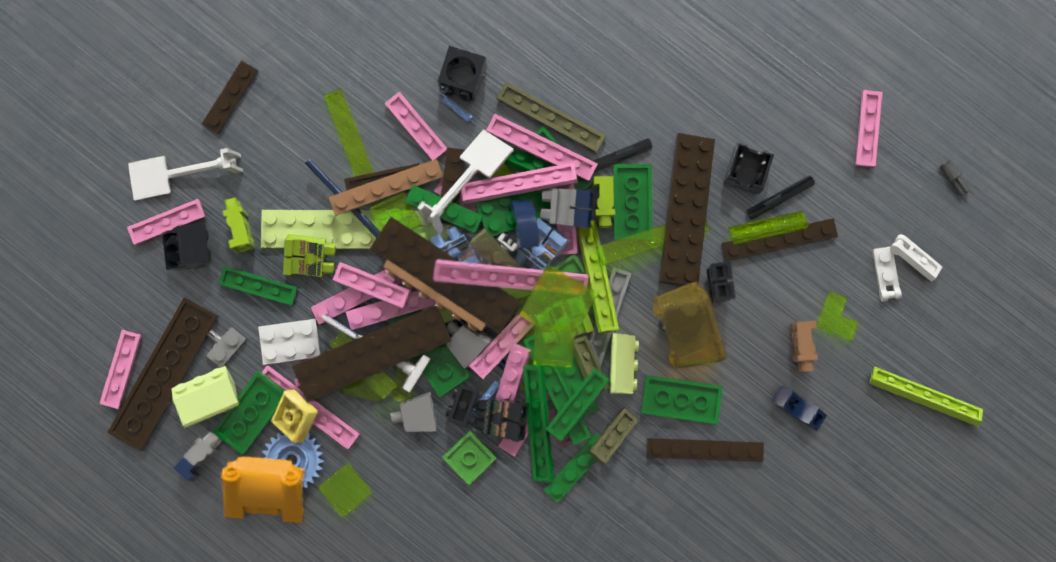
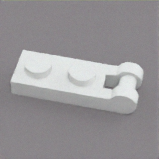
[890,235,942,282]
[872,247,902,302]

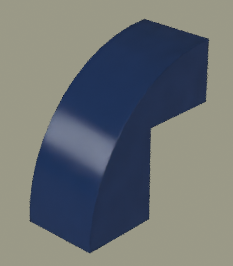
[511,199,539,248]
[772,385,827,431]

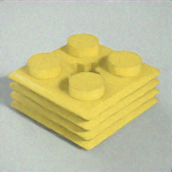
[271,389,317,444]

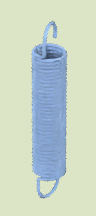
[439,93,476,125]
[471,378,502,417]

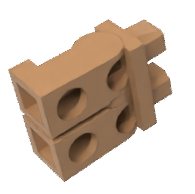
[791,321,818,372]

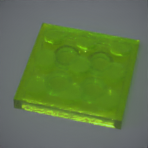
[518,264,598,343]

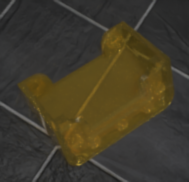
[652,282,727,369]

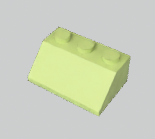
[609,333,639,395]
[172,366,239,428]

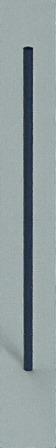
[305,159,506,371]

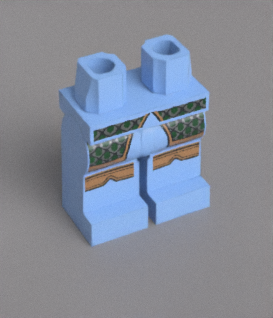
[514,218,571,270]
[430,225,480,264]

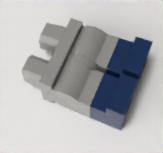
[540,188,594,228]
[173,432,223,481]

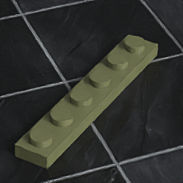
[497,82,606,153]

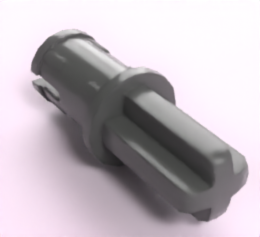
[940,159,970,196]

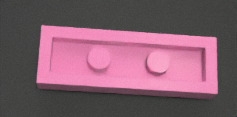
[496,343,532,401]

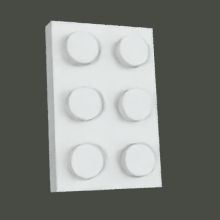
[258,319,321,365]

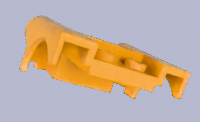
[222,457,305,523]

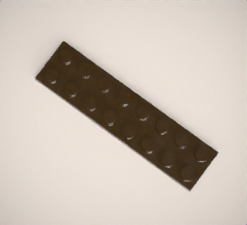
[659,133,715,288]
[370,217,520,334]
[107,298,219,451]
[292,306,452,402]

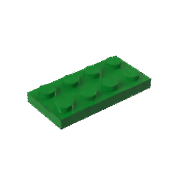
[613,164,652,241]
[473,188,551,238]
[213,370,286,455]
[641,375,723,425]

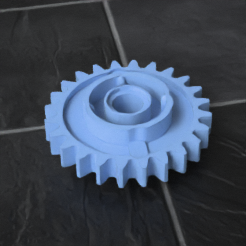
[262,433,324,488]

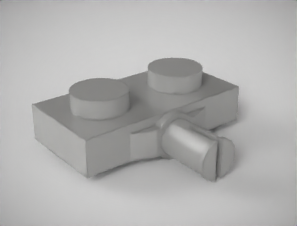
[206,327,247,368]

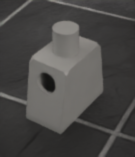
[446,320,493,368]
[391,392,438,432]

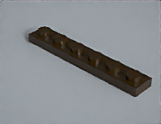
[721,218,838,262]
[647,438,764,462]

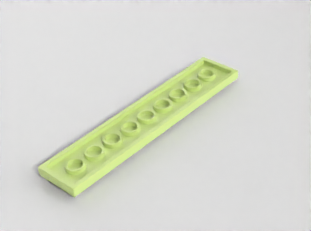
[261,210,452,249]

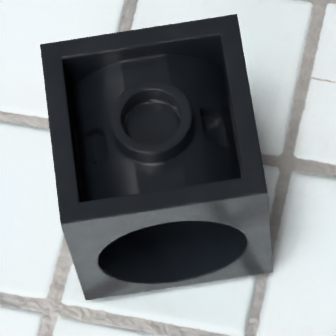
[437,46,487,102]

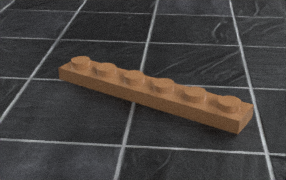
[328,159,443,216]
[383,260,486,332]

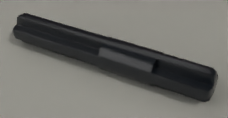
[592,138,652,172]
[746,175,815,220]

